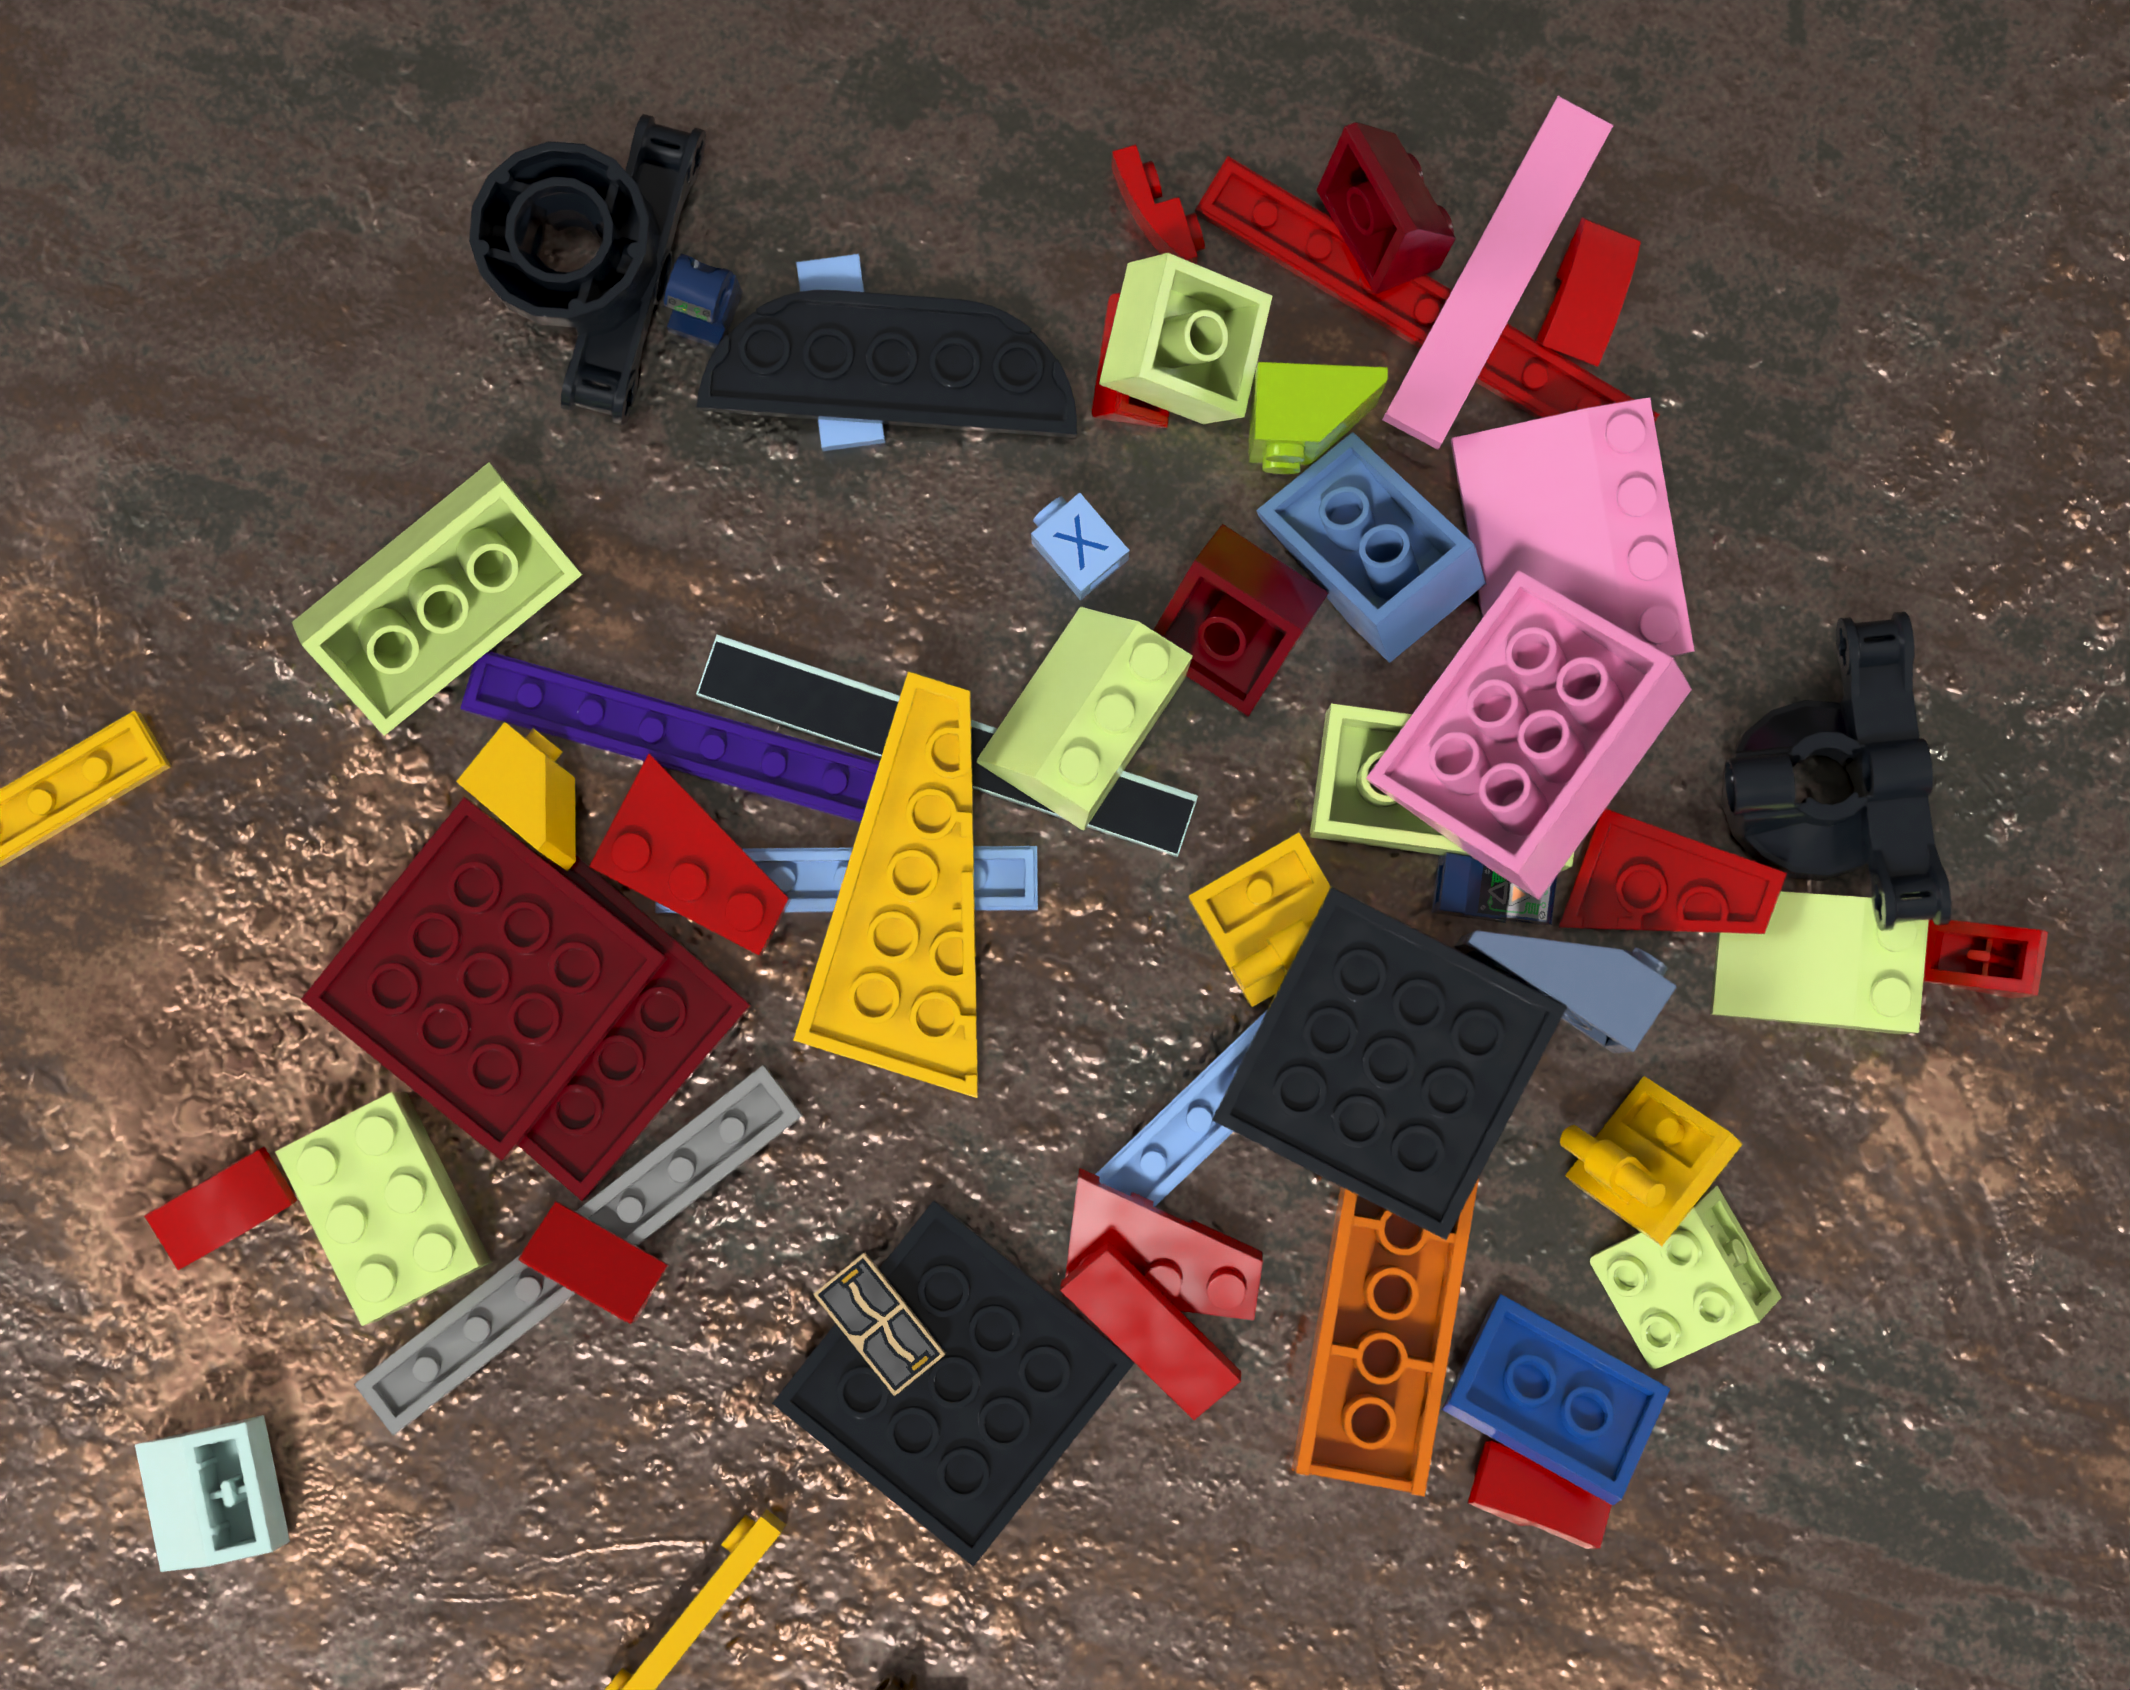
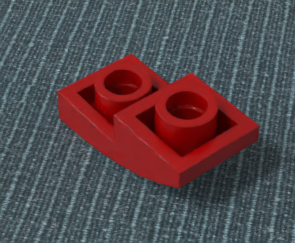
[1112,144,1205,264]
[1536,217,1641,367]
[144,1146,298,1270]
[1467,1441,1612,1549]

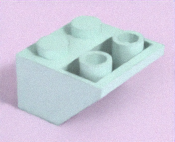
[135,1415,290,1572]

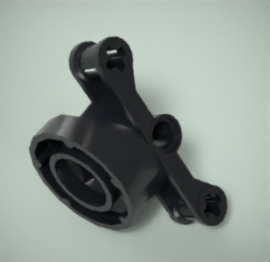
[469,114,706,425]
[1722,611,1952,931]

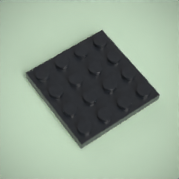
[1212,886,1567,1240]
[772,1200,1134,1567]

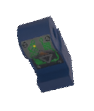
[664,253,743,348]
[1432,853,1558,925]

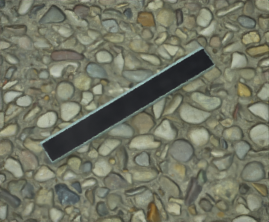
[696,635,1198,857]

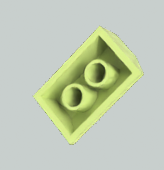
[976,607,1193,831]

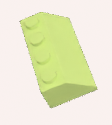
[292,462,582,736]

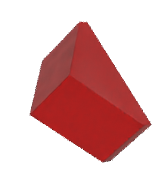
[1923,919,2048,998]

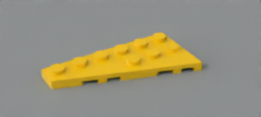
[793,671,978,1098]

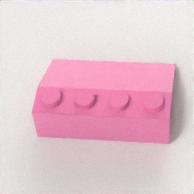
[1451,397,1694,657]
[1366,570,1692,900]

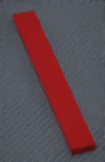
[1195,156,1660,422]

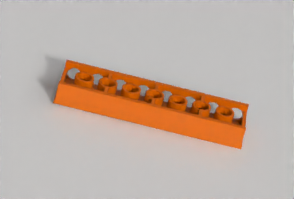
[1291,1178,1479,1497]

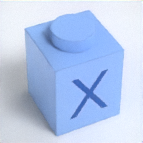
[1031,493,1130,600]

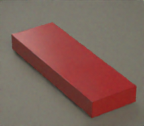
[1060,1241,1241,1420]

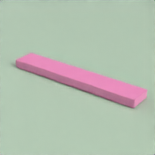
[1382,96,1613,450]

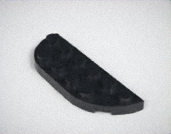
[696,290,1077,438]

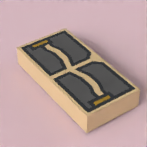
[813,1252,946,1396]

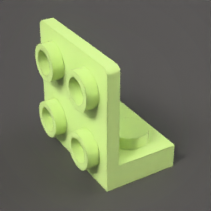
[1590,1186,1782,1369]

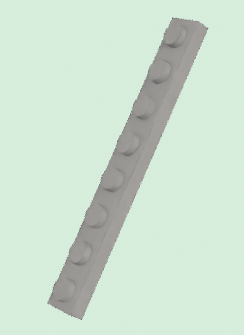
[354,1065,804,1436]

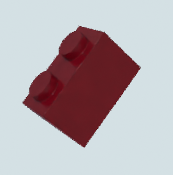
[1316,122,1456,295]
[1153,523,1329,717]

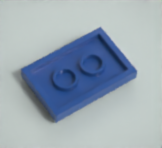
[1441,1294,1670,1506]

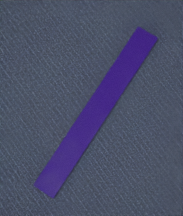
[460,651,880,823]

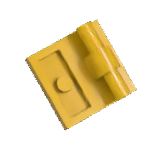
[1188,833,1331,1007]
[1560,1076,1743,1247]

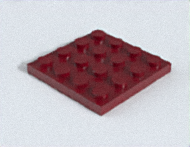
[301,797,668,1161]
[518,854,752,1201]

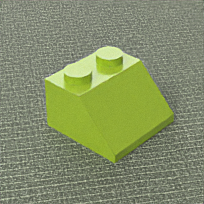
[1248,362,1388,474]

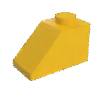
[456,722,576,871]

